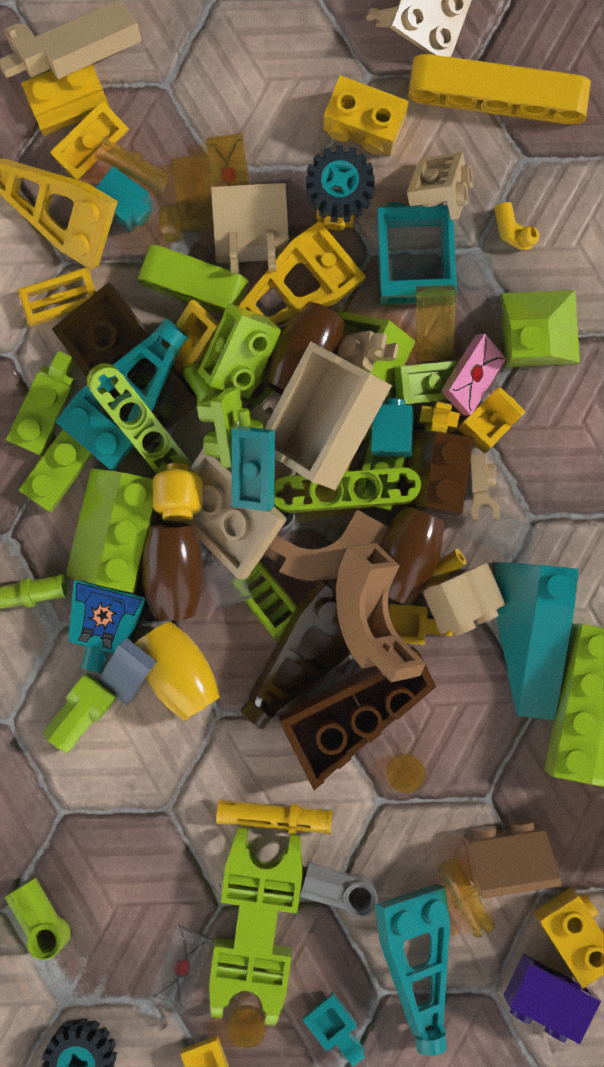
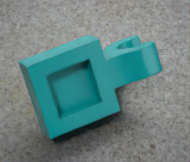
[303,992,365,1067]

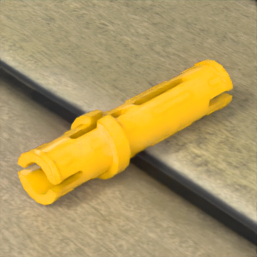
[216,799,333,835]

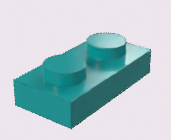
[231,426,275,511]

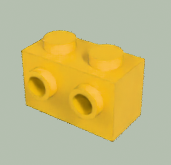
[323,75,409,156]
[533,887,604,989]

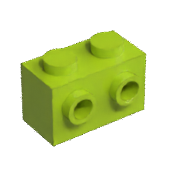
[198,303,281,399]

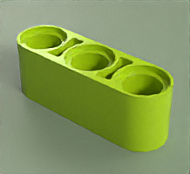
[137,244,250,315]

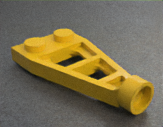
[0,158,118,270]
[238,220,366,327]

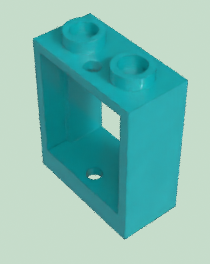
[375,202,457,306]

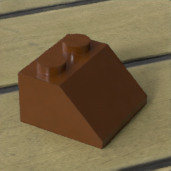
[393,431,474,516]

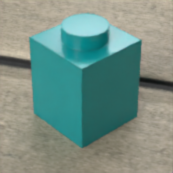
[96,166,153,233]
[371,398,413,457]

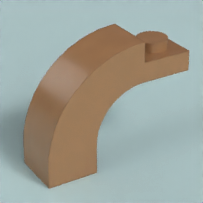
[263,510,389,582]
[336,543,426,682]

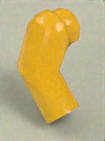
[494,202,539,250]
[423,549,466,591]

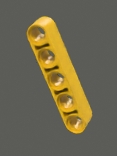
[408,54,591,124]

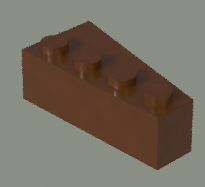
[278,646,436,791]

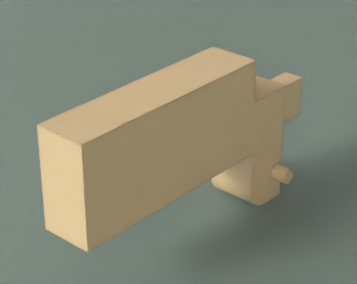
[0,0,142,79]

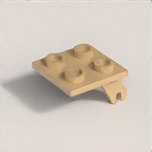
[366,0,472,57]
[211,183,289,274]

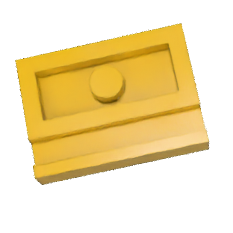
[21,64,111,136]

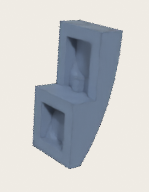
[99,638,157,706]

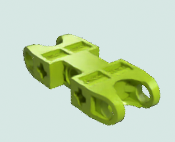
[209,827,302,1026]

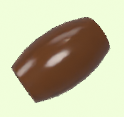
[265,302,345,396]
[380,506,444,606]
[141,523,203,620]

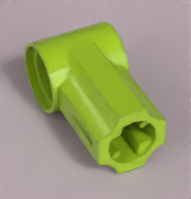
[42,673,117,754]
[5,878,71,960]

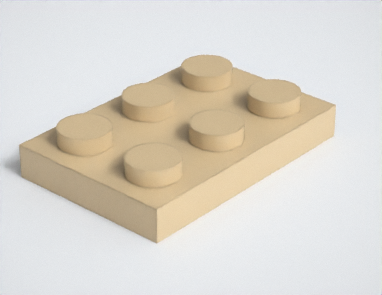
[182,447,287,579]

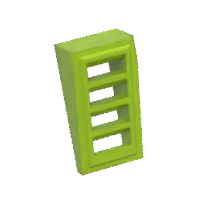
[230,560,297,643]

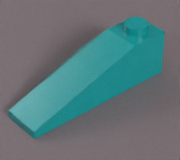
[493,562,579,720]

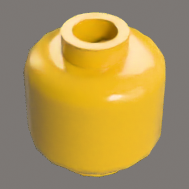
[153,463,203,522]

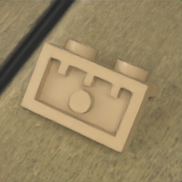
[407,152,473,220]

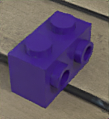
[503,953,601,1044]

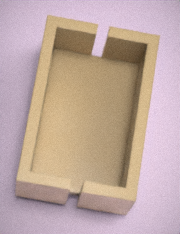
[264,341,392,490]

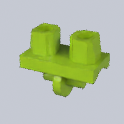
[197,387,263,468]

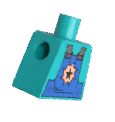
[68,580,148,673]

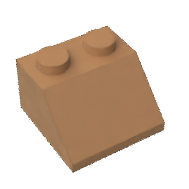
[464,820,562,899]

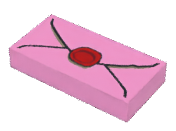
[441,333,506,416]

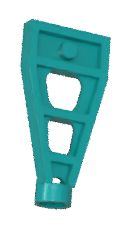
[55,318,189,470]
[375,884,450,1056]

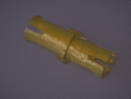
[94,136,171,195]
[436,857,496,938]

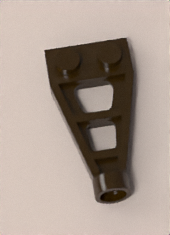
[240,579,351,729]

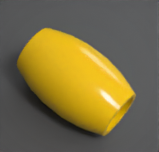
[135,621,220,721]

